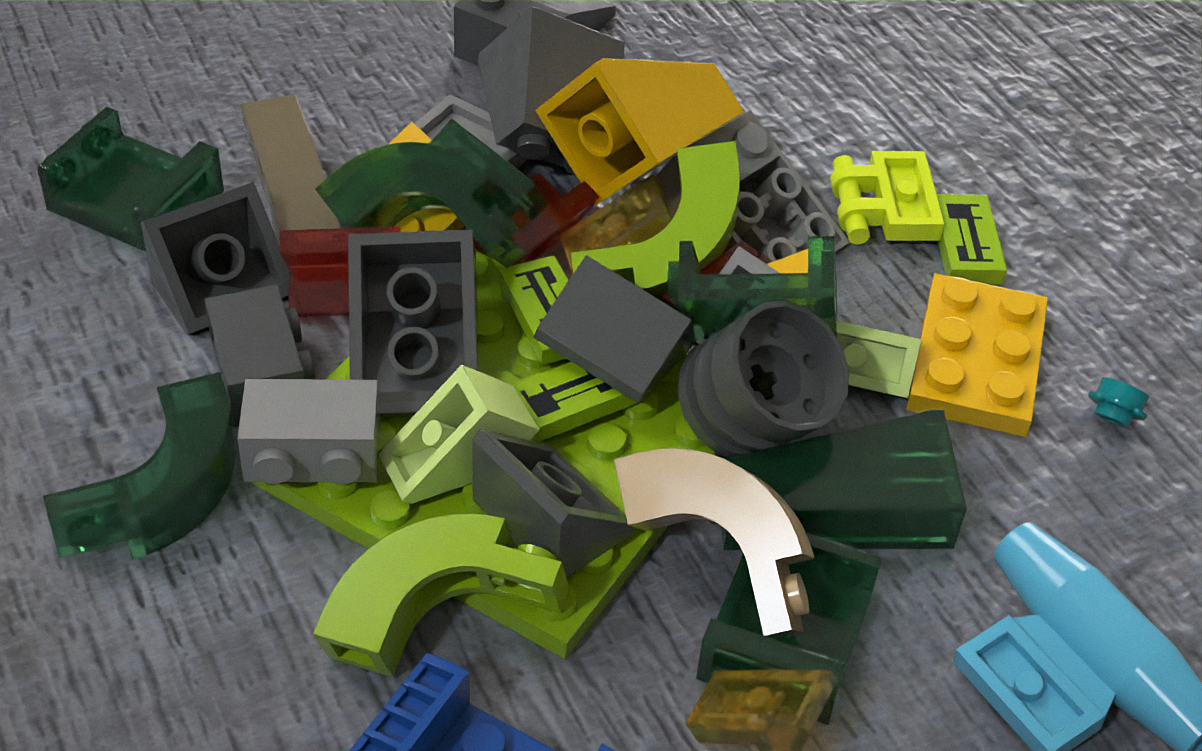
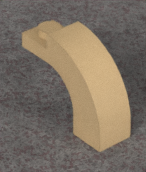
[614,448,814,638]

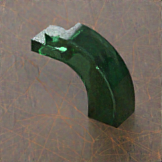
[315,142,525,268]
[43,372,236,560]

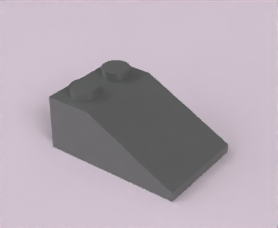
[454,0,616,66]
[348,229,479,417]

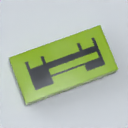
[936,194,1007,285]
[499,255,569,365]
[511,362,637,442]

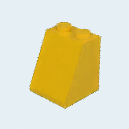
[535,58,744,206]

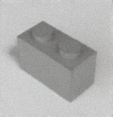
[237,379,380,484]

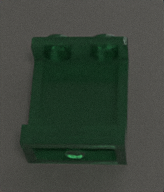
[37,107,224,252]
[667,236,837,339]
[696,533,882,725]

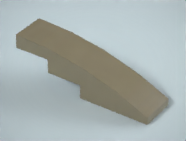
[241,94,349,301]

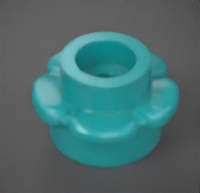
[1088,377,1149,428]

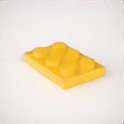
[906,273,1048,437]

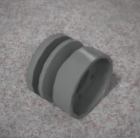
[677,300,849,461]

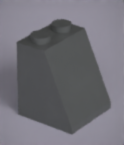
[478,6,625,175]

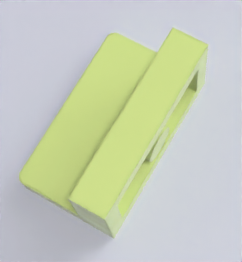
[818,316,921,398]

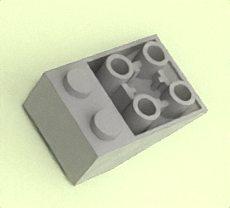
[647,110,849,266]

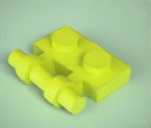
[830,151,944,245]

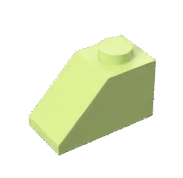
[378,365,539,504]

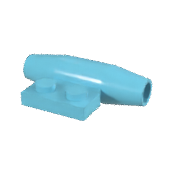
[953,522,1202,751]

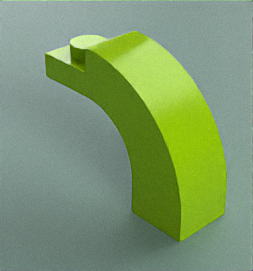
[571,141,740,302]
[313,514,570,677]

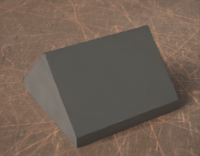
[141,182,298,335]
[533,255,695,404]
[473,429,635,578]

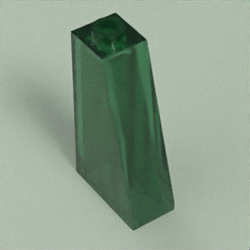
[710,410,967,550]

